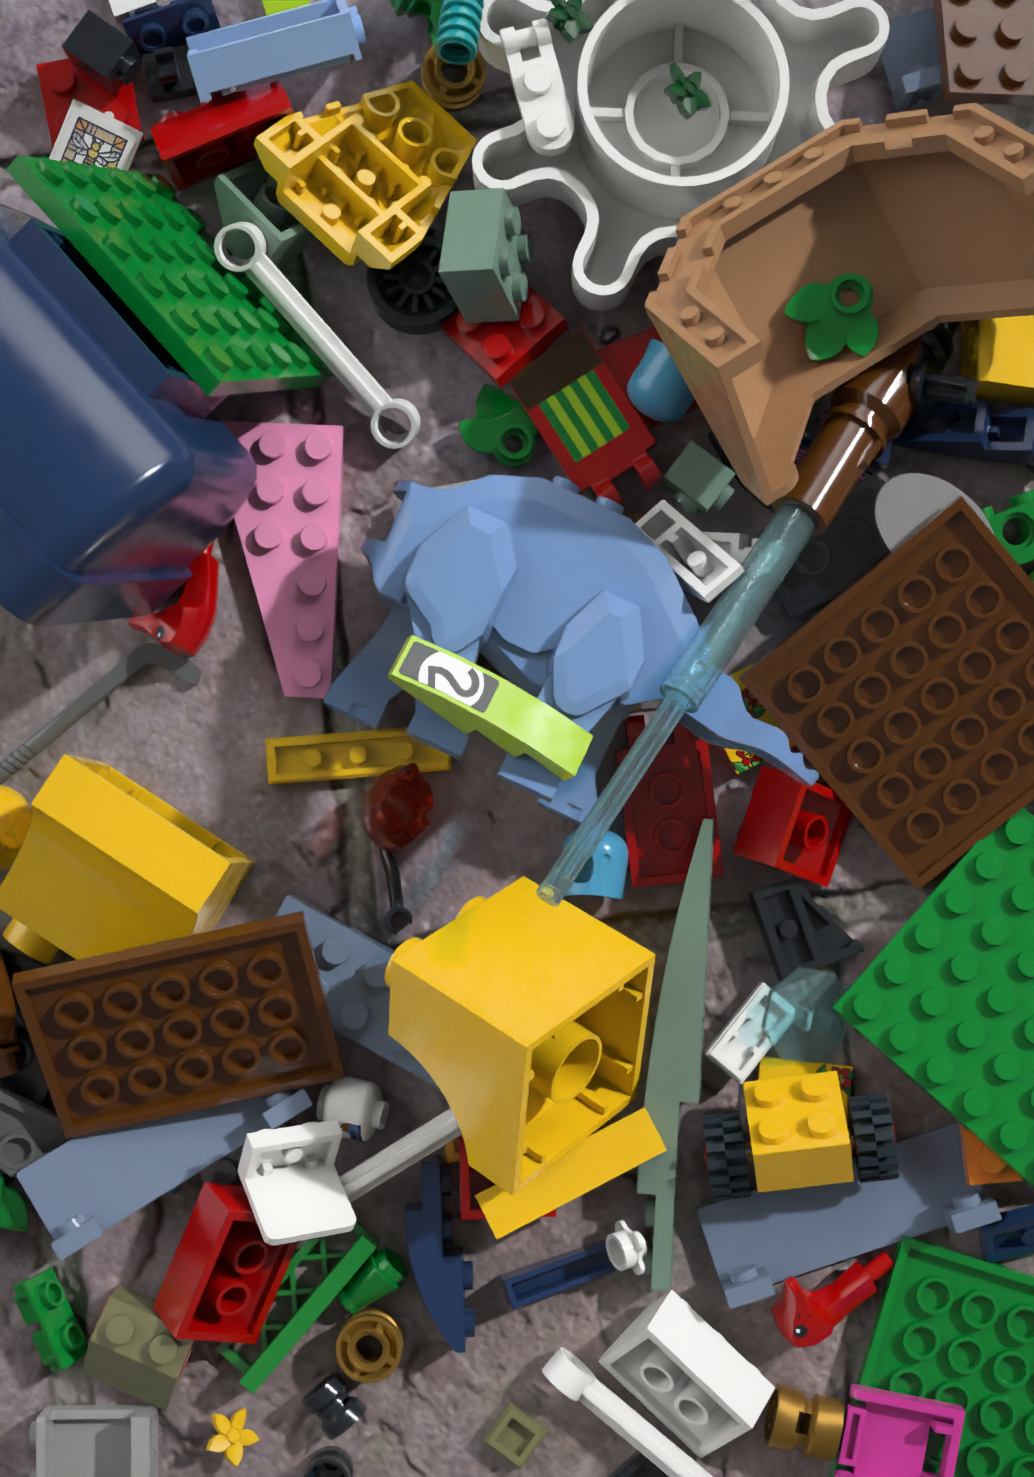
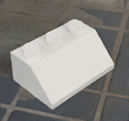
[598,1289,775,1459]

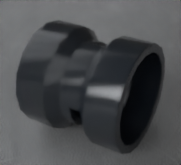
[301,1371,367,1440]
[304,1446,354,1477]

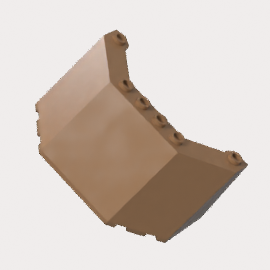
[644,103,1034,506]

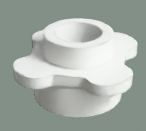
[606,1220,647,1275]

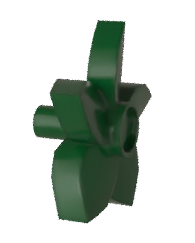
[544,0,594,43]
[663,62,712,120]

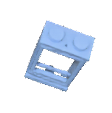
[186,0,367,103]

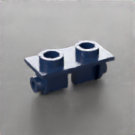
[122,0,221,59]

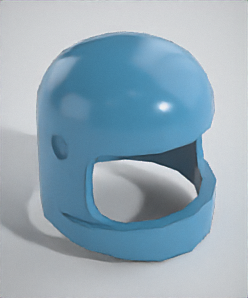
[627,338,695,423]
[553,828,629,899]

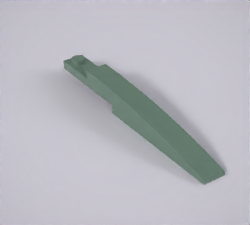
[637,818,715,1291]

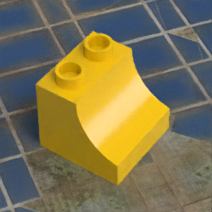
[0,754,257,964]
[384,876,656,1196]

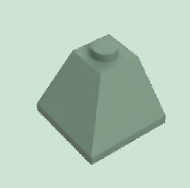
[214,159,316,270]

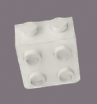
[237,1119,356,1246]

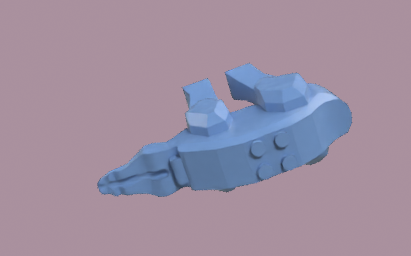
[323,475,819,828]

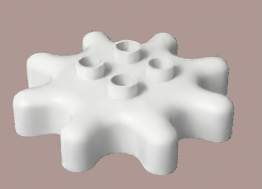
[472,0,890,311]

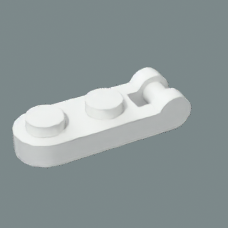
[499,18,574,156]

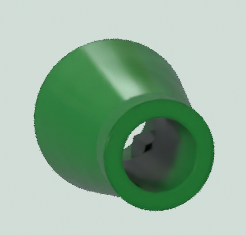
[338,1247,408,1314]

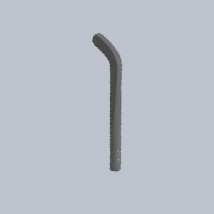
[0,643,202,784]

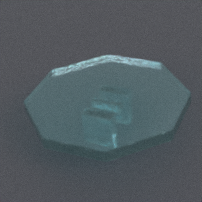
[761,967,847,1062]

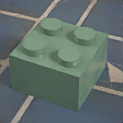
[439,188,534,323]

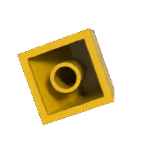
[960,315,1034,404]

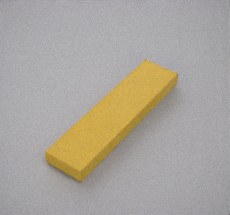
[265,727,452,785]
[475,1107,667,1239]

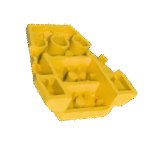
[254,80,478,270]

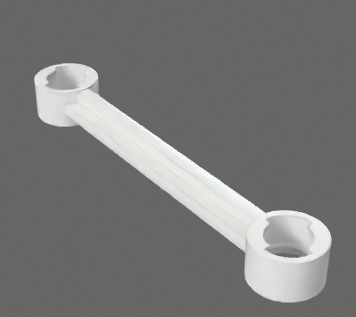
[214,222,420,449]
[296,1108,462,1249]
[542,1347,713,1477]

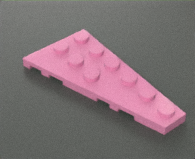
[222,421,345,699]

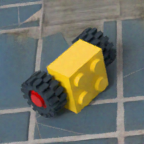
[702,1071,899,1201]

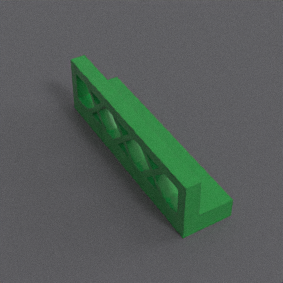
[215,1219,380,1394]

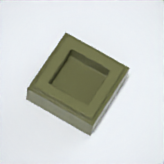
[483,1400,548,1470]

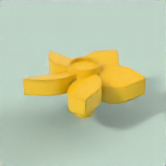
[206,1407,260,1467]

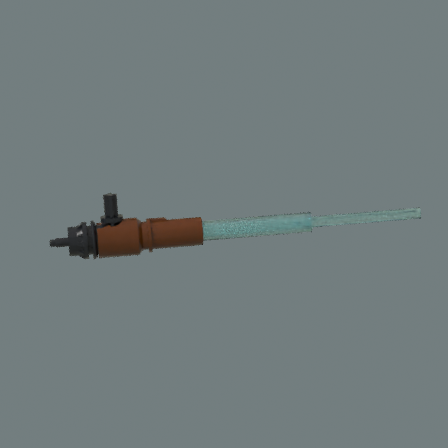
[536,321,979,907]

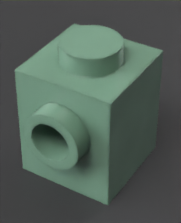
[661,440,736,517]

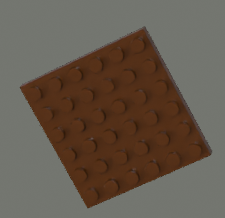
[739,495,1034,890]

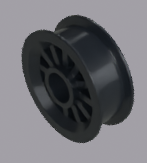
[366,228,458,335]

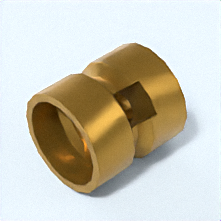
[764,1384,844,1462]

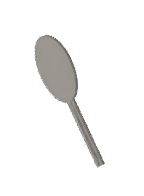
[874,473,994,552]

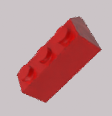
[150,80,294,192]
[153,1182,299,1344]

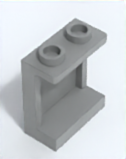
[29,1404,158,1477]

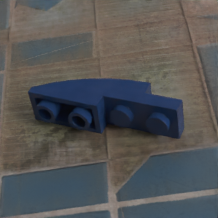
[404,1155,475,1353]

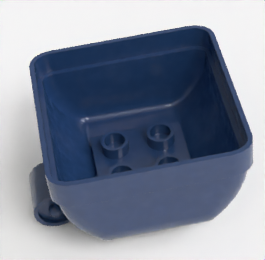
[0,203,257,627]

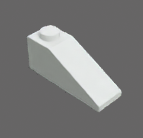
[635,499,745,603]

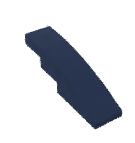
[892,400,1034,465]

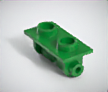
[12,1266,88,1372]

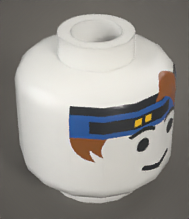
[316,1076,389,1142]

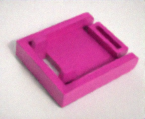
[834,1384,966,1477]

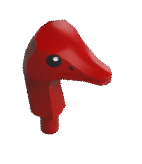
[129,541,219,657]
[771,1251,894,1348]

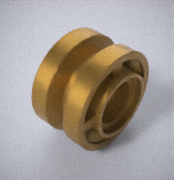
[420,44,486,112]
[336,1308,404,1383]

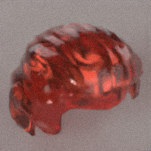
[361,762,434,853]

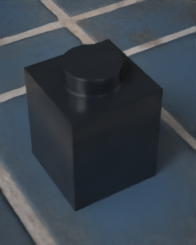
[61,9,142,95]

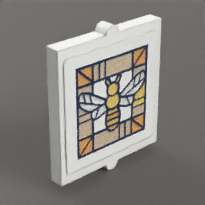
[49,99,144,171]

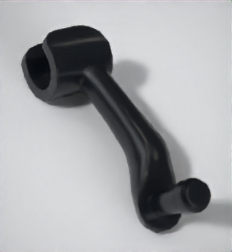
[379,832,413,935]

